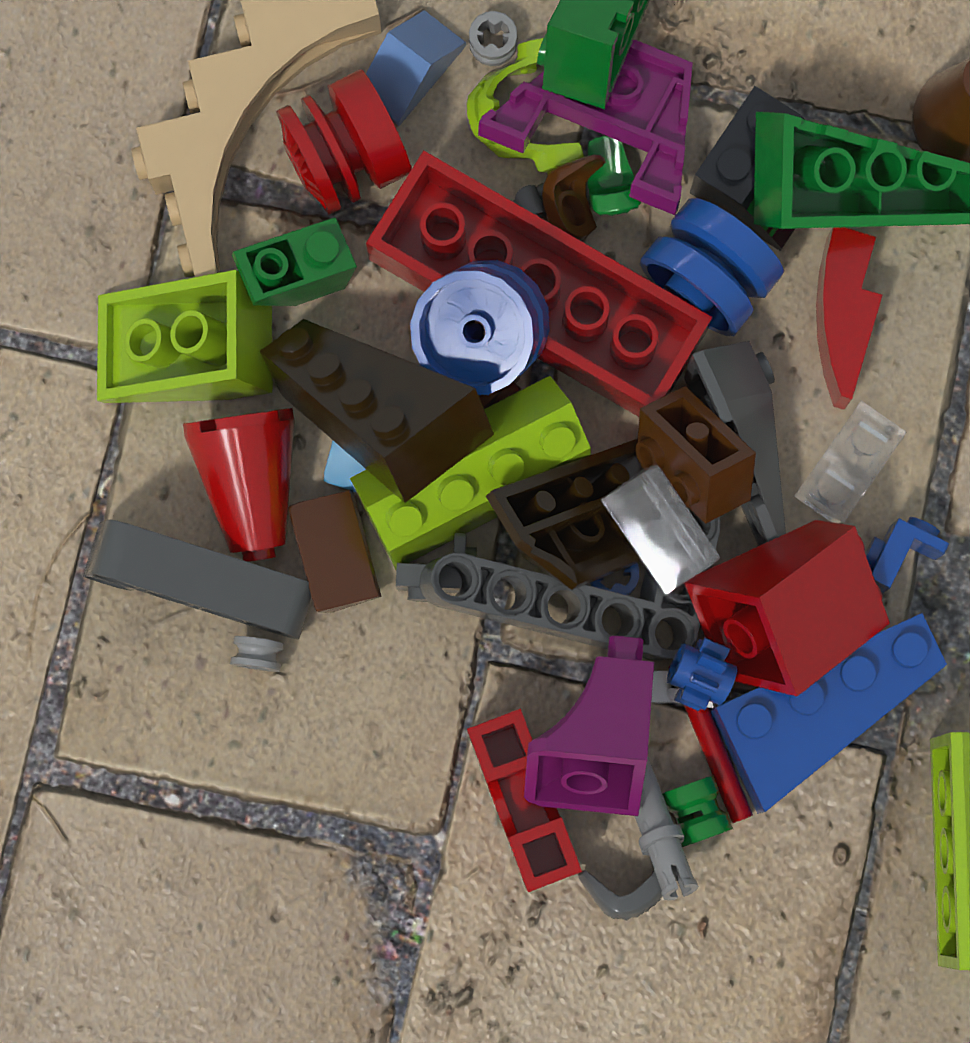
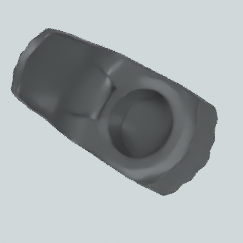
[578,870,677,921]

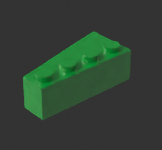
[537,0,650,109]
[754,112,970,229]

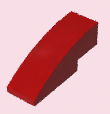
[816,227,883,410]

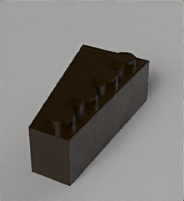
[260,319,494,503]

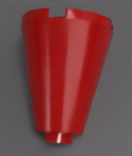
[183,408,295,562]

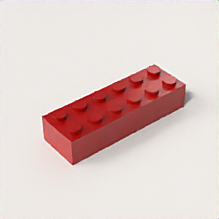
[366,150,712,417]

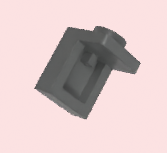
[396,533,477,602]

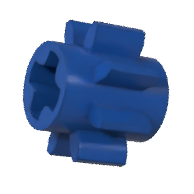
[667,638,737,711]

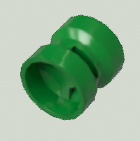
[662,775,733,847]

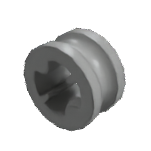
[469,11,517,66]
[230,636,284,672]

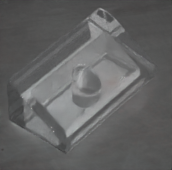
[601,464,720,594]

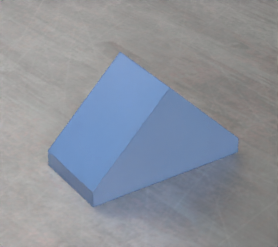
[366,10,466,126]

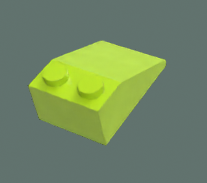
[97,270,273,403]

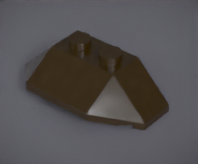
[486,438,669,590]

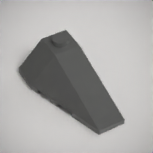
[684,341,786,546]

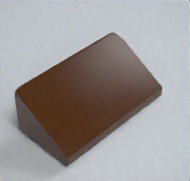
[288,490,382,613]

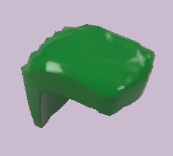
[588,135,641,216]

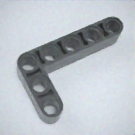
[419,503,720,661]

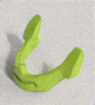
[467,38,584,173]

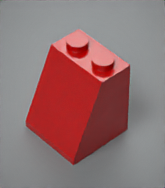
[684,520,890,696]

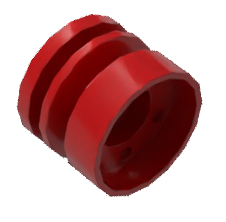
[276,69,412,215]

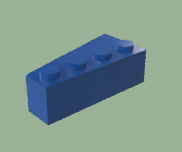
[711,613,947,814]

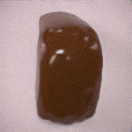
[542,155,605,241]

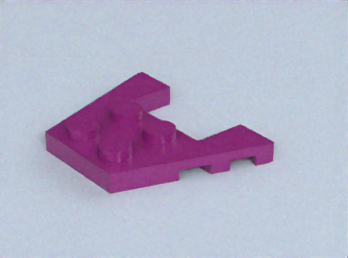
[478,39,693,215]

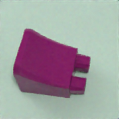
[524,636,654,816]

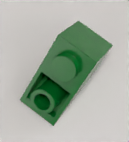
[232,217,357,306]

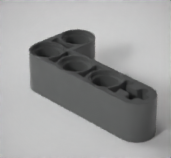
[83,519,312,639]

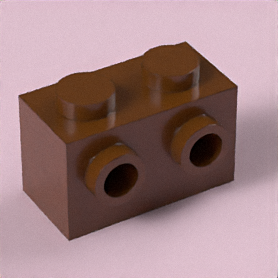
[636,386,756,524]

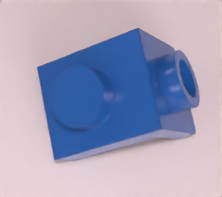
[865,517,949,594]

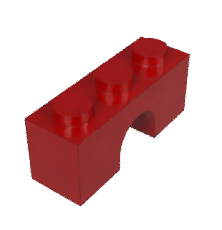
[467,708,582,892]

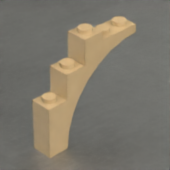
[131,0,382,278]

